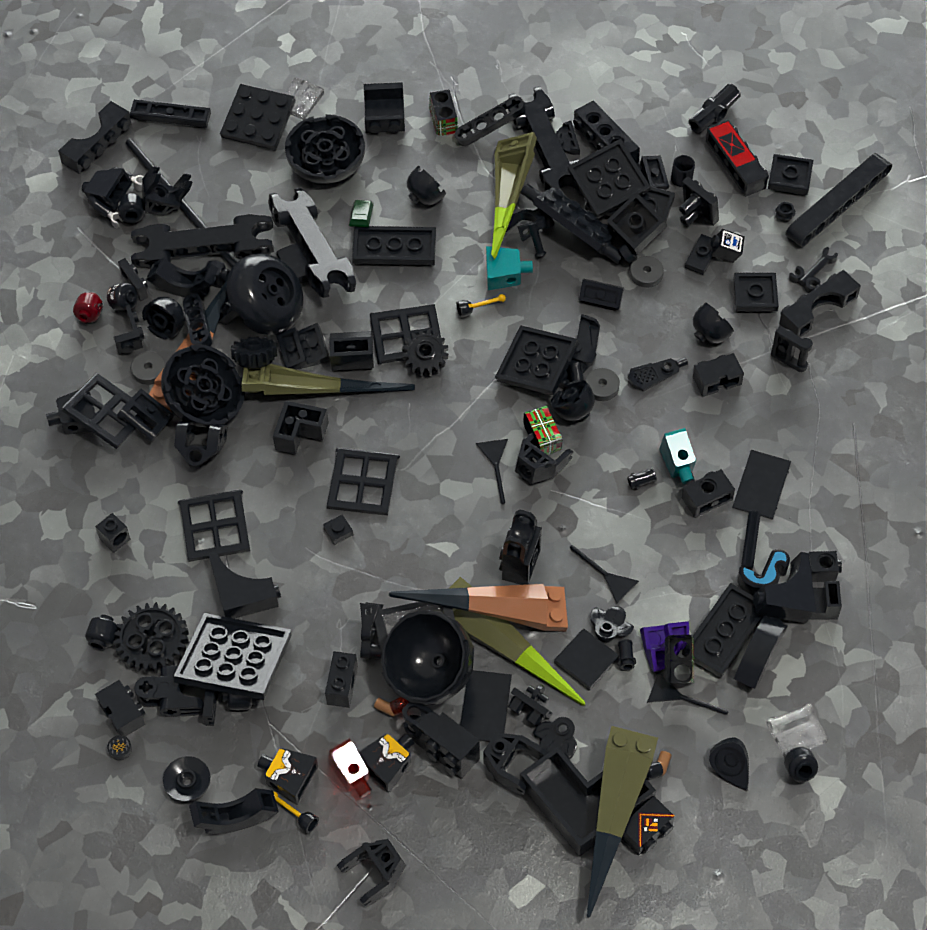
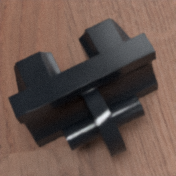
[508,685,553,726]

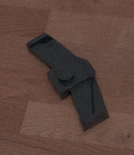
[559,314,600,389]

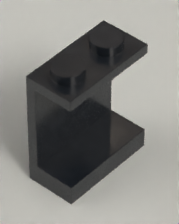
[364,82,405,133]

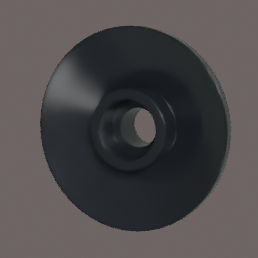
[163,756,211,802]

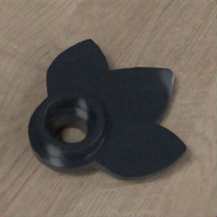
[590,606,634,642]
[533,717,577,760]

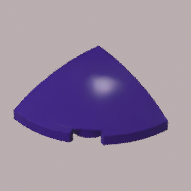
[640,621,689,672]

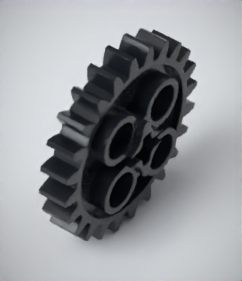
[114,602,189,674]

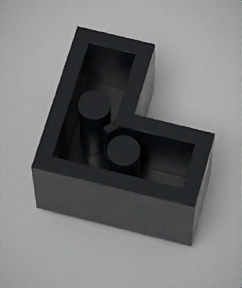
[273,401,329,454]

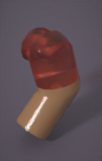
[374,697,409,716]

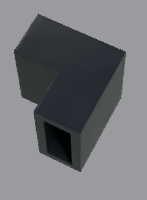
[809,581,842,620]

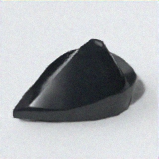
[709,737,749,790]

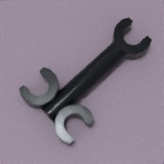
[789,247,838,293]

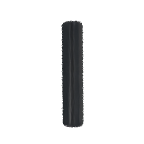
[741,510,761,570]

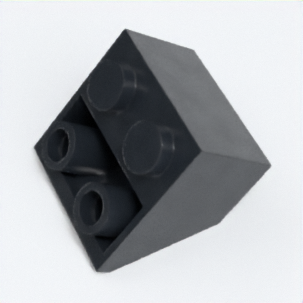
[329,331,374,371]

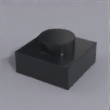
[323,514,354,545]

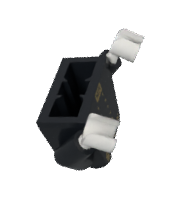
[82,167,144,228]

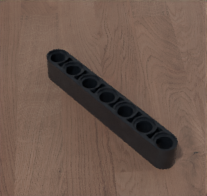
[785,153,892,247]

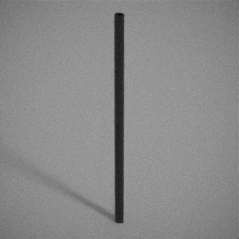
[125,139,237,268]

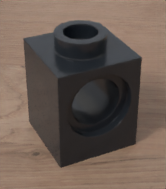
[95,513,131,553]
[809,551,842,582]

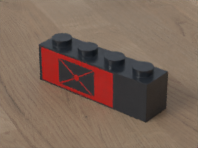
[706,120,769,197]

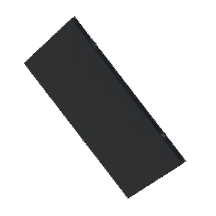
[732,450,791,520]
[459,670,512,742]

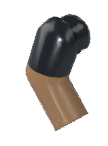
[647,751,672,779]

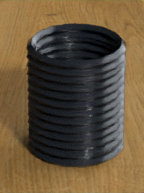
[671,155,695,187]

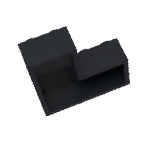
[520,747,656,857]

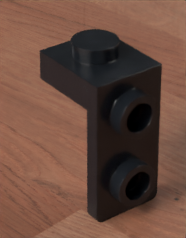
[114,305,145,355]

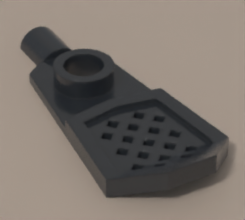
[627,357,688,392]

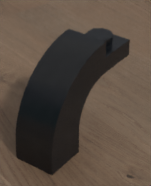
[146,257,218,298]
[734,616,788,689]
[189,788,279,834]

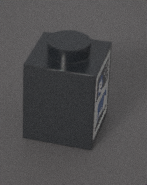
[710,229,745,263]

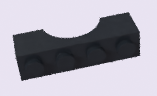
[58,101,132,174]
[779,270,861,337]

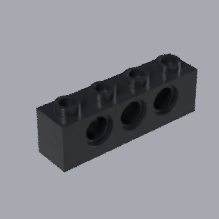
[573,100,640,163]

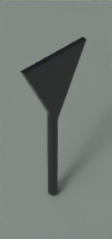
[476,439,508,504]
[570,545,639,603]
[647,672,729,715]

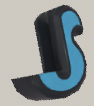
[737,549,790,596]

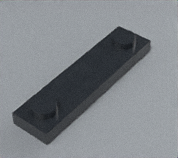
[130,99,211,128]

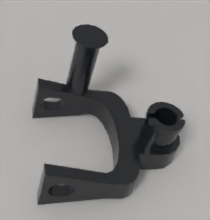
[506,208,555,257]
[360,602,400,659]

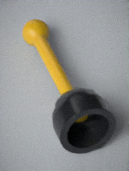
[456,294,506,318]
[273,791,319,833]

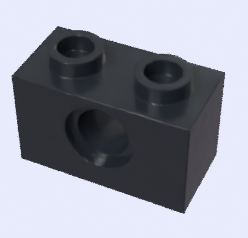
[682,469,735,518]
[325,651,358,708]

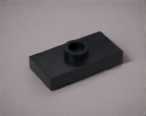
[684,234,714,275]

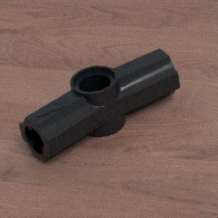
[688,84,741,133]

